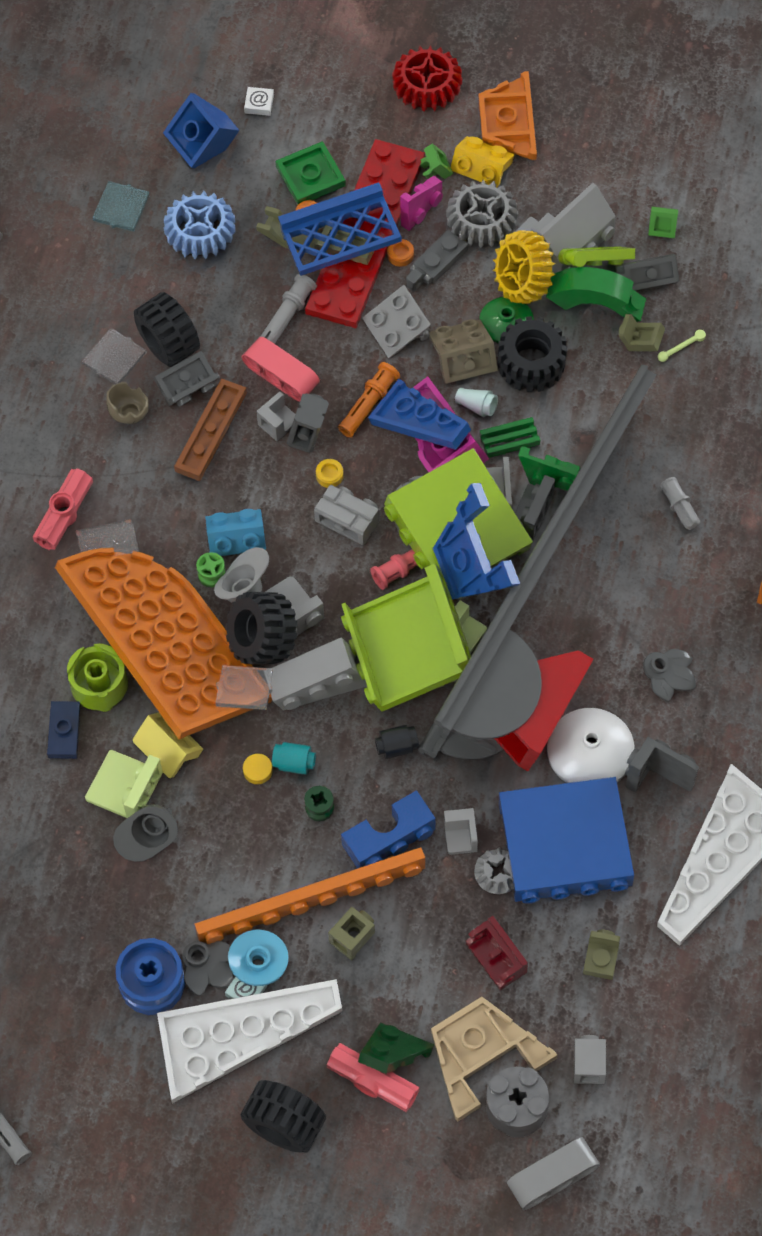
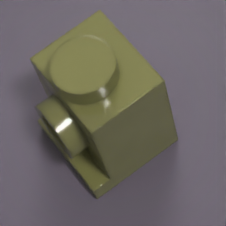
[328,907,375,961]

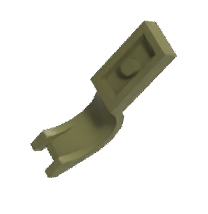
[256,206,374,265]

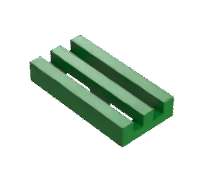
[479,417,541,458]

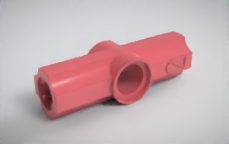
[33,468,93,550]
[327,1043,419,1112]

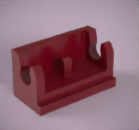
[465,916,528,990]

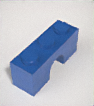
[341,790,436,869]

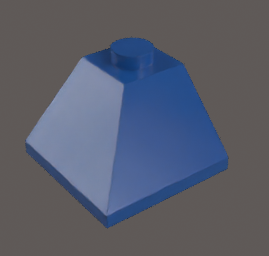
[163,93,240,168]

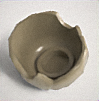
[107,382,149,424]

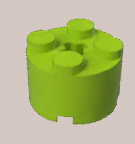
[67,643,128,712]

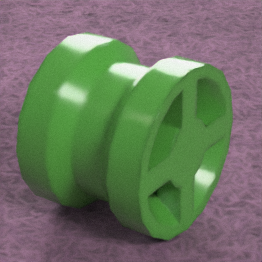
[196,552,225,588]

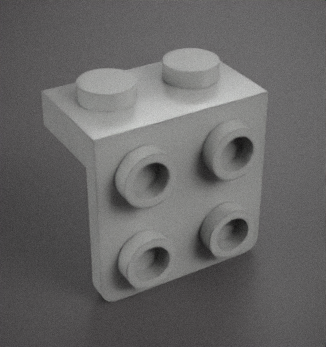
[265,577,324,636]

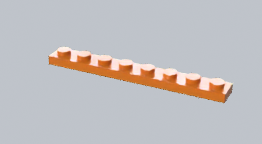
[195,847,425,944]

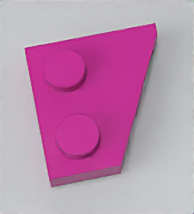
[400,176,443,231]

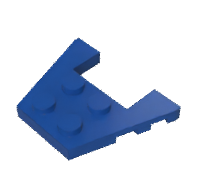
[433,483,520,599]

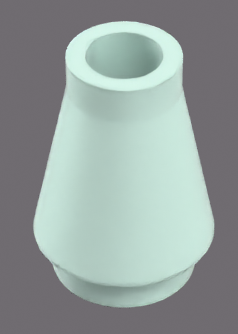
[455,388,498,417]

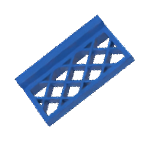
[278,182,402,276]

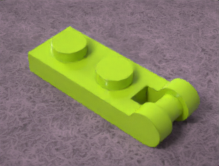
[558,246,635,267]

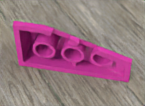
[413,376,489,472]

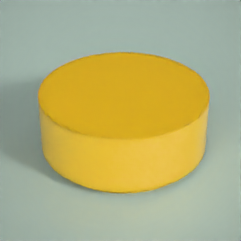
[316,459,344,488]
[243,754,272,784]

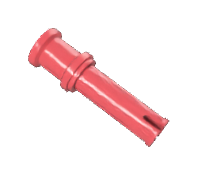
[370,549,417,590]

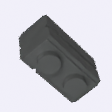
[287,393,329,453]

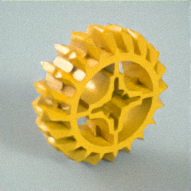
[492,230,556,304]

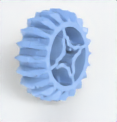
[164,191,235,259]

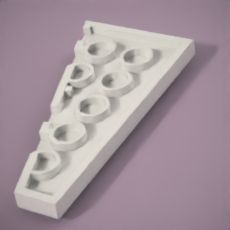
[657,764,762,946]
[157,979,342,1103]

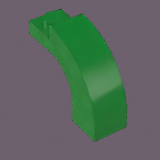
[546,267,646,322]

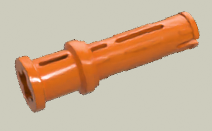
[338,362,400,438]

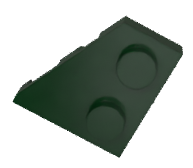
[358,1022,434,1074]

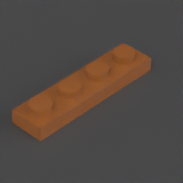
[174,378,247,481]

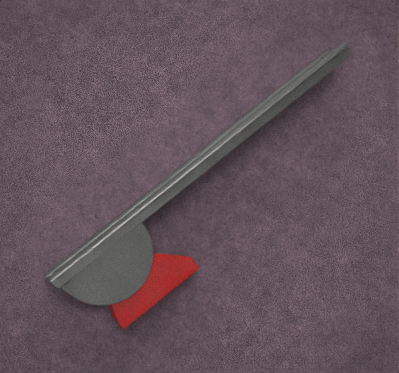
[418,365,657,771]

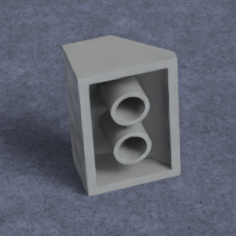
[538,183,616,274]

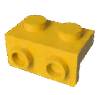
[451,136,514,188]

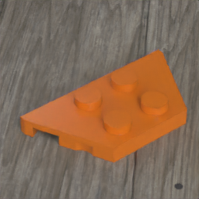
[478,71,537,160]

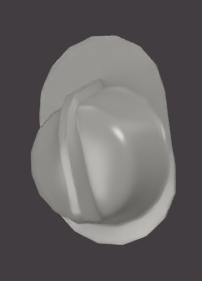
[214,547,269,603]

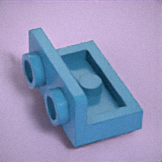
[205,509,266,556]

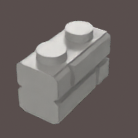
[314,485,380,545]

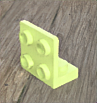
[85,750,163,818]

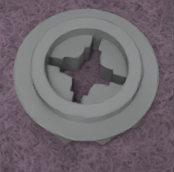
[474,847,514,894]

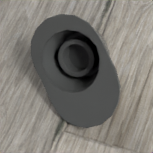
[113,804,178,862]

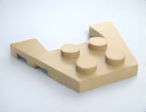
[431,997,557,1122]

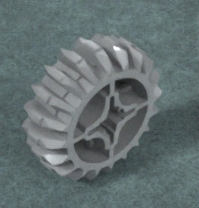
[446,179,518,248]

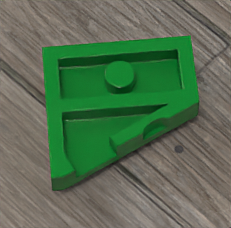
[518,446,581,491]

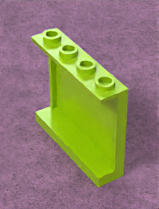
[384,448,533,572]
[341,563,471,712]

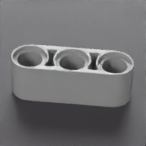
[507,1137,600,1210]

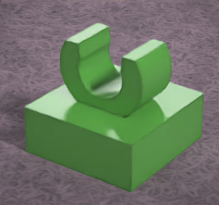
[420,144,453,179]
[648,207,678,238]

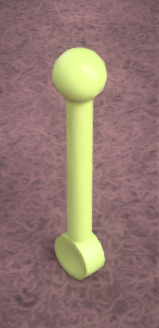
[658,330,706,362]

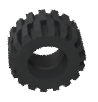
[133,292,200,367]
[497,316,567,392]
[225,592,298,664]
[240,1080,326,1153]

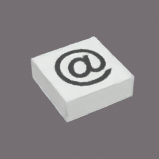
[244,87,274,116]

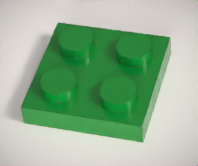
[275,141,346,205]

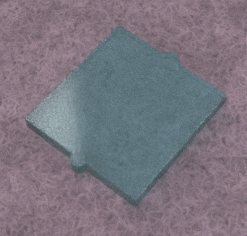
[92,181,150,232]

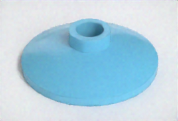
[228,930,288,986]

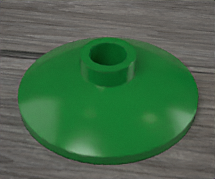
[480,297,534,343]

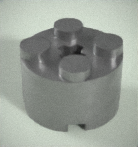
[486,1067,549,1137]

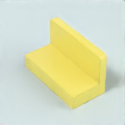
[133,712,203,778]

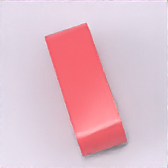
[241,337,320,402]

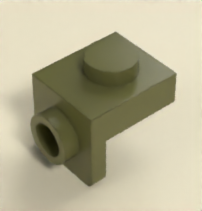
[619,314,665,351]

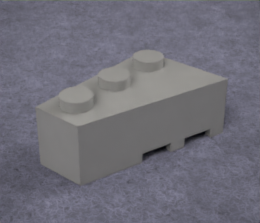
[264,637,367,710]

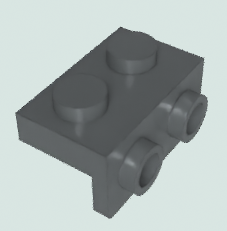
[153,351,220,407]

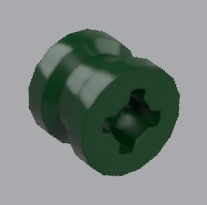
[304,785,334,822]

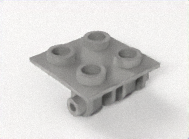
[362,285,432,359]

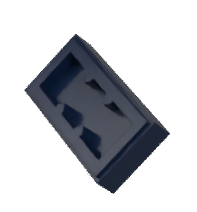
[47,701,81,759]

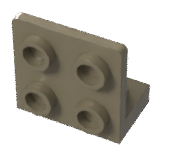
[429,319,498,384]

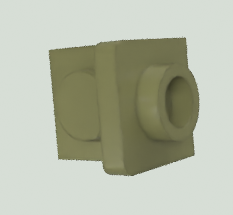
[583,929,620,980]

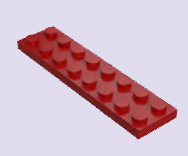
[305,139,425,328]

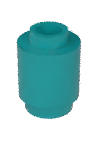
[272,742,316,775]

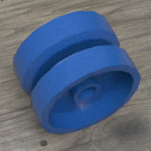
[116,938,185,1015]

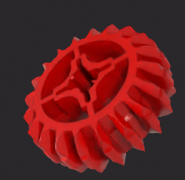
[392,45,462,112]

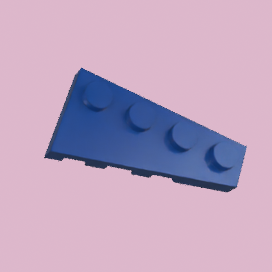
[368,379,471,450]

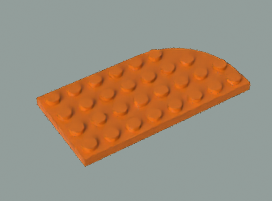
[55,548,272,739]

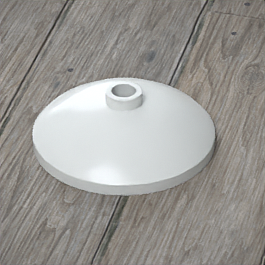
[547,708,634,783]

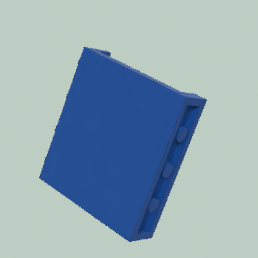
[499,777,634,904]

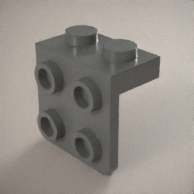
[624,737,699,793]

